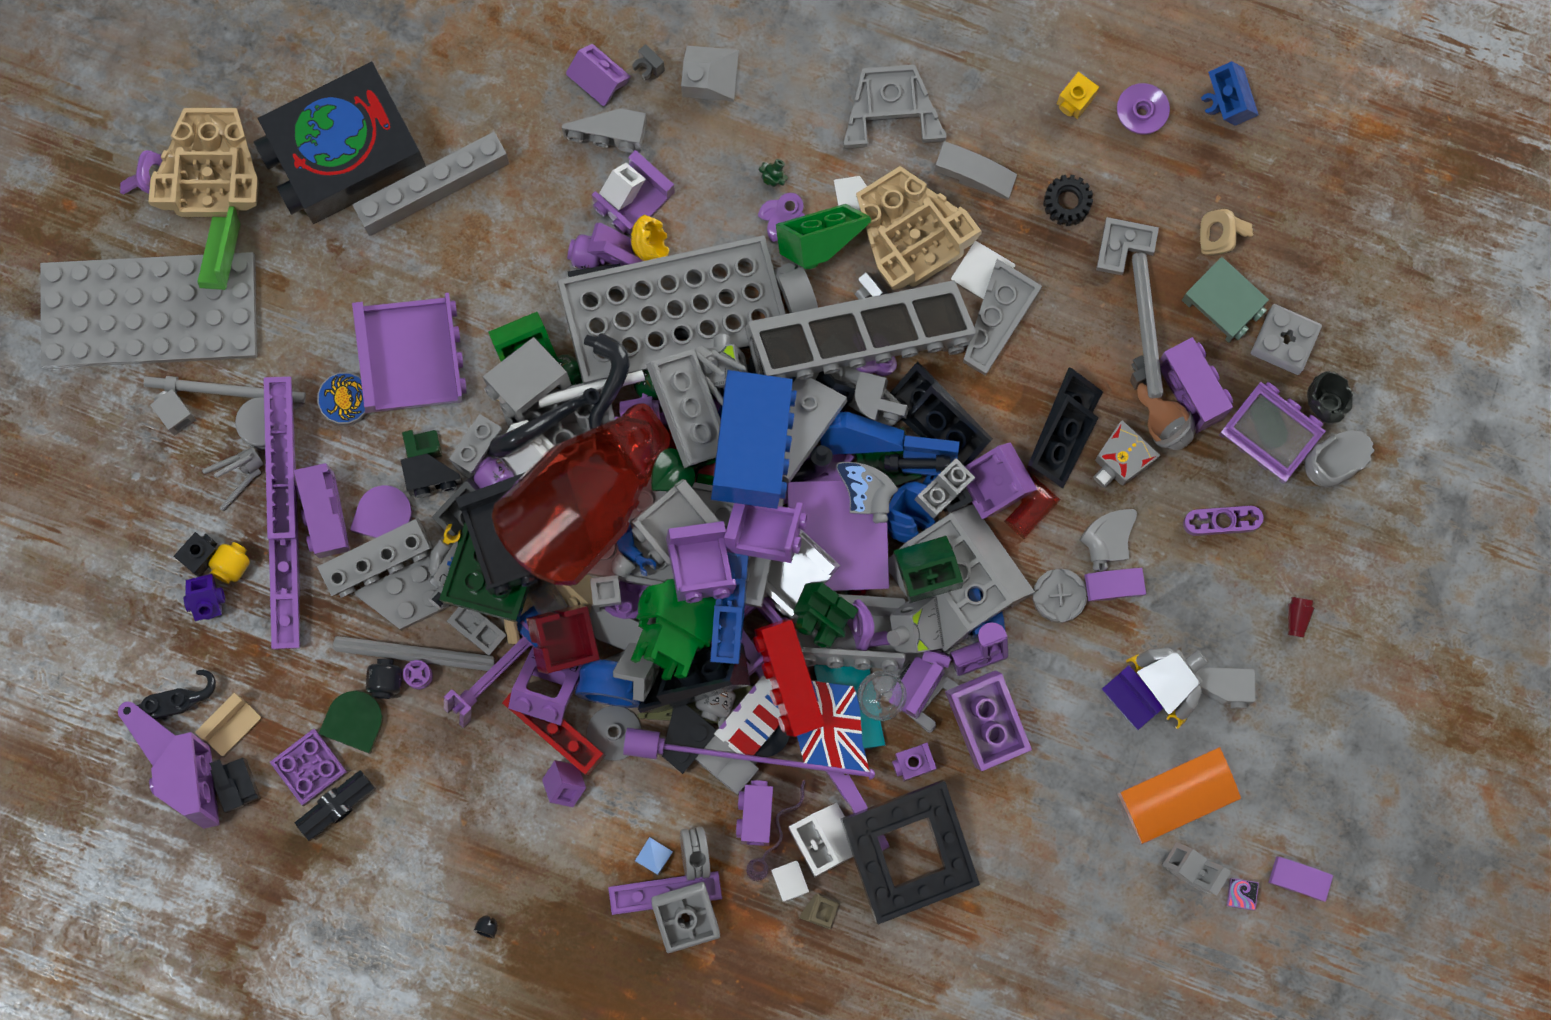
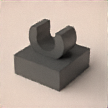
[632,44,665,80]
[1130,355,1161,390]

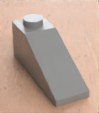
[1196,667,1255,709]

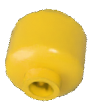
[209,542,250,584]

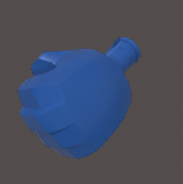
[887,475,936,543]

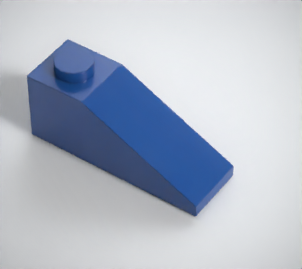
[820,412,905,455]

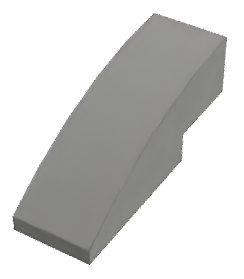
[934,141,1017,200]

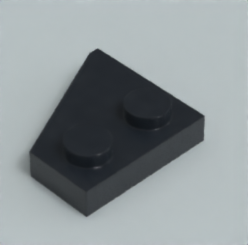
[662,705,717,774]

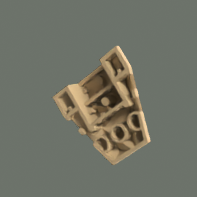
[148,108,258,217]
[856,166,982,290]

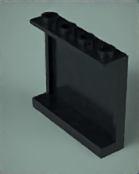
[455,460,596,596]

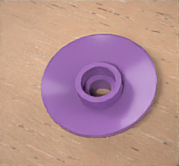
[1117,83,1170,134]

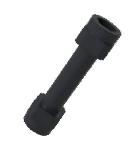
[884,454,951,473]

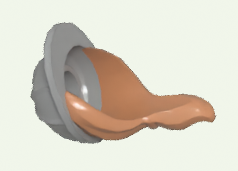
[1137,383,1195,450]

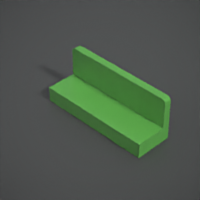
[197,206,241,290]

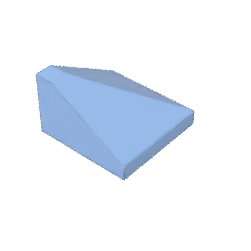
[635,837,673,876]

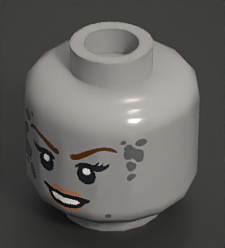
[696,691,736,722]

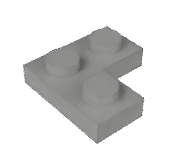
[1096,217,1159,275]

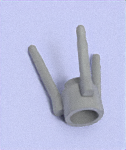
[695,346,746,405]
[202,447,264,511]

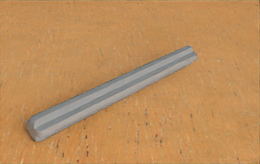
[1132,252,1163,399]
[333,636,495,671]

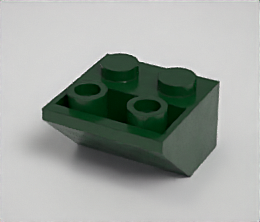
[894,536,963,603]

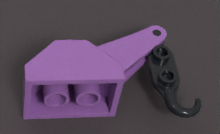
[118,669,219,829]

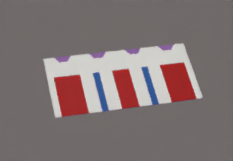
[714,675,781,756]

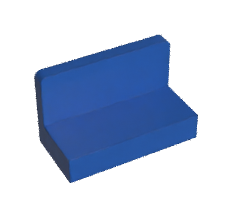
[901,436,959,477]

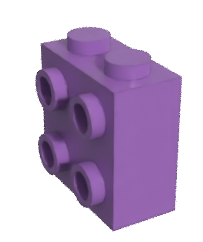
[736,780,773,846]

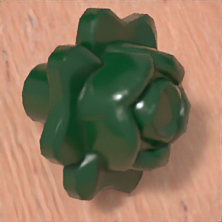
[758,159,788,187]

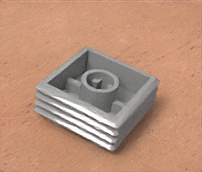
[1251,304,1322,375]
[652,882,720,953]

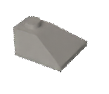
[681,46,739,101]

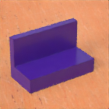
[1101,665,1163,731]

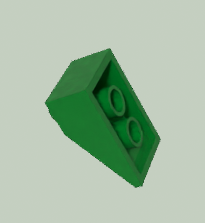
[776,204,871,269]

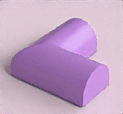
[950,623,1008,676]

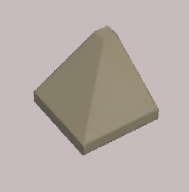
[800,894,839,929]

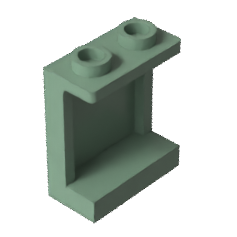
[1182,257,1269,343]

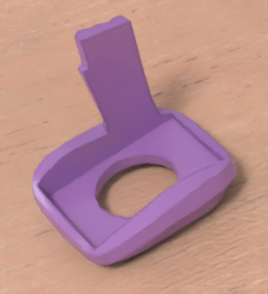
[120,150,162,195]
[847,599,890,651]

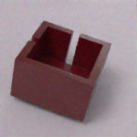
[526,605,600,674]

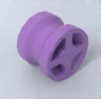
[403,660,433,690]

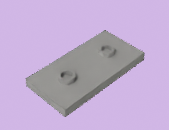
[646,349,720,468]
[782,377,847,483]

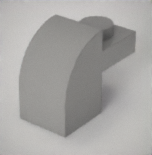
[774,262,818,313]
[855,371,909,422]
[1162,842,1231,896]

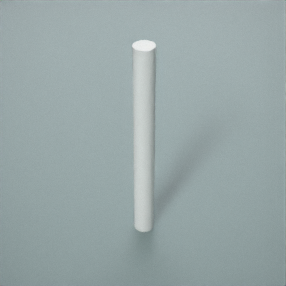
[538,370,645,407]

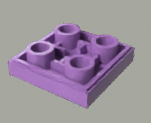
[270,729,348,806]

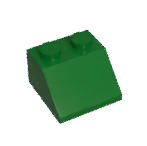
[488,311,557,362]

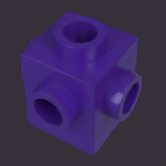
[183,574,226,621]

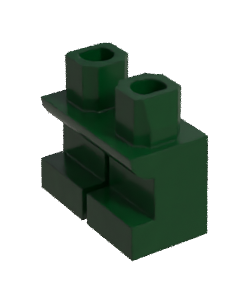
[793,582,858,648]

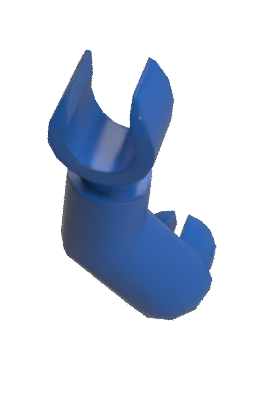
[614,519,657,576]

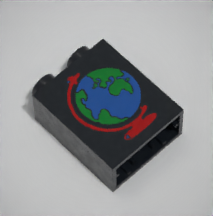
[253,61,426,224]

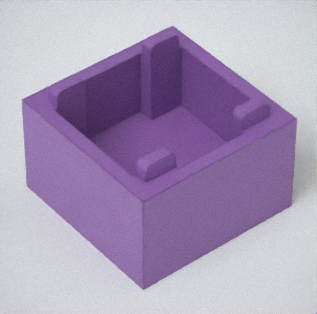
[965,442,1037,519]

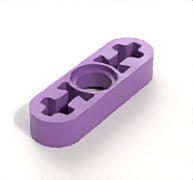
[1183,506,1263,536]

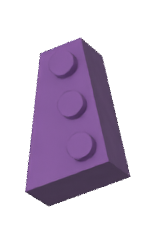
[294,463,350,558]

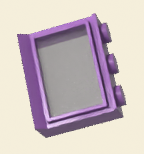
[1219,382,1326,484]

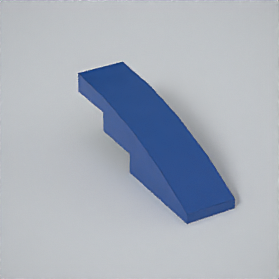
[710,552,749,664]

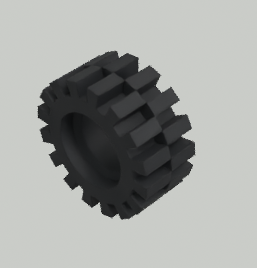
[1043,175,1093,226]

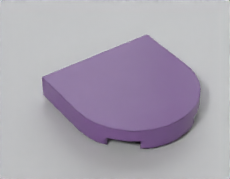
[350,485,412,538]

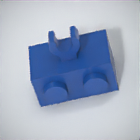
[1201,61,1259,126]

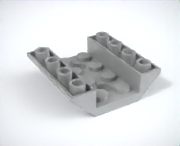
[888,504,1035,652]

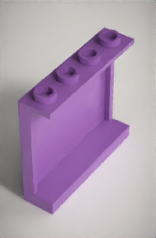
[352,293,467,413]
[780,480,889,591]

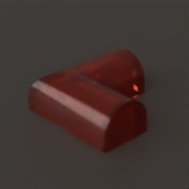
[1004,469,1061,539]

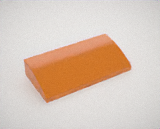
[1118,747,1241,844]

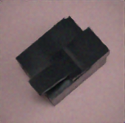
[209,757,261,813]

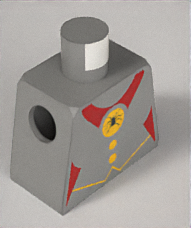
[1093,420,1160,488]

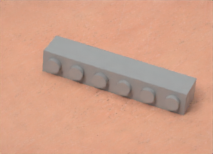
[352,132,510,236]

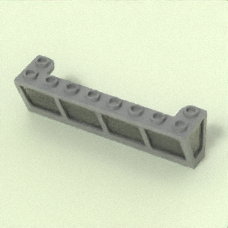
[745,280,976,380]

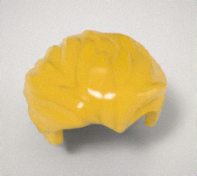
[631,215,670,261]

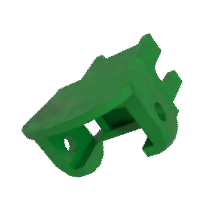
[631,579,716,680]

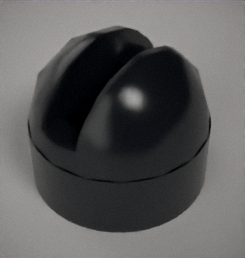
[474,915,498,939]

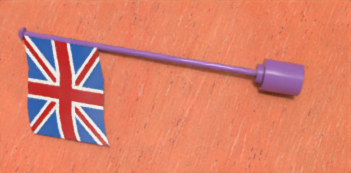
[623,681,875,780]

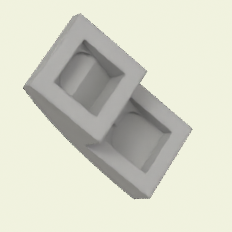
[446,607,506,656]

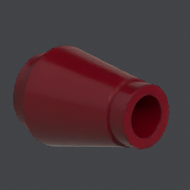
[1288,597,1315,638]

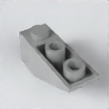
[562,108,647,153]

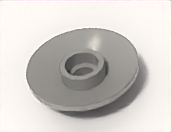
[587,706,641,761]

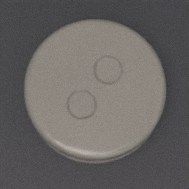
[235,397,265,450]
[680,827,710,881]

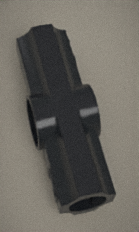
[294,770,375,841]

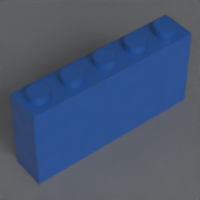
[711,370,797,509]

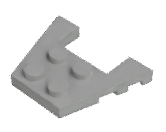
[843,65,946,148]

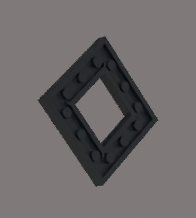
[840,780,980,925]

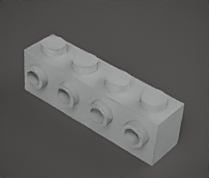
[317,518,433,598]

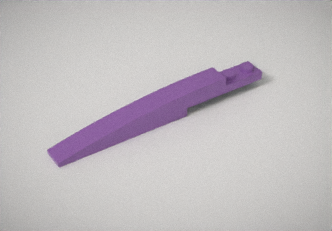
[264,377,300,650]

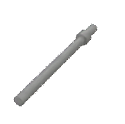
[144,376,306,403]

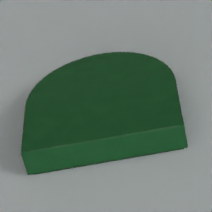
[318,691,383,754]

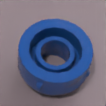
[575,660,641,708]

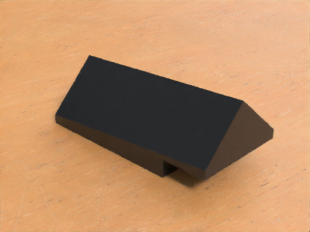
[890,361,993,467]
[1026,368,1103,488]
[638,642,750,713]

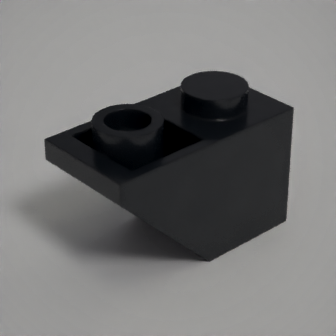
[401,454,463,498]

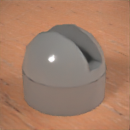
[611,553,635,577]

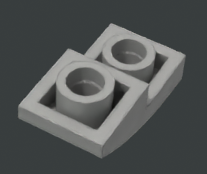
[914,458,975,519]

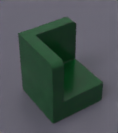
[402,430,442,458]

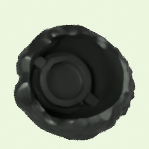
[1307,371,1353,423]

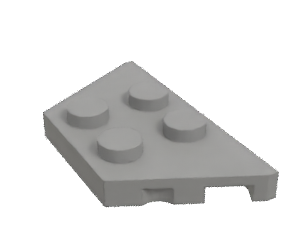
[354,556,450,630]

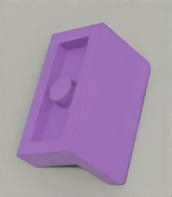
[566,44,631,106]
[587,223,642,266]
[889,657,945,719]

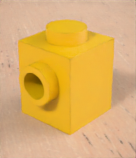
[1057,71,1099,119]

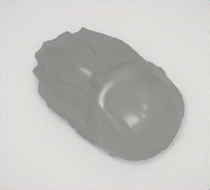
[1305,429,1374,487]

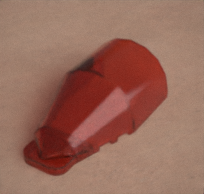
[492,403,670,586]

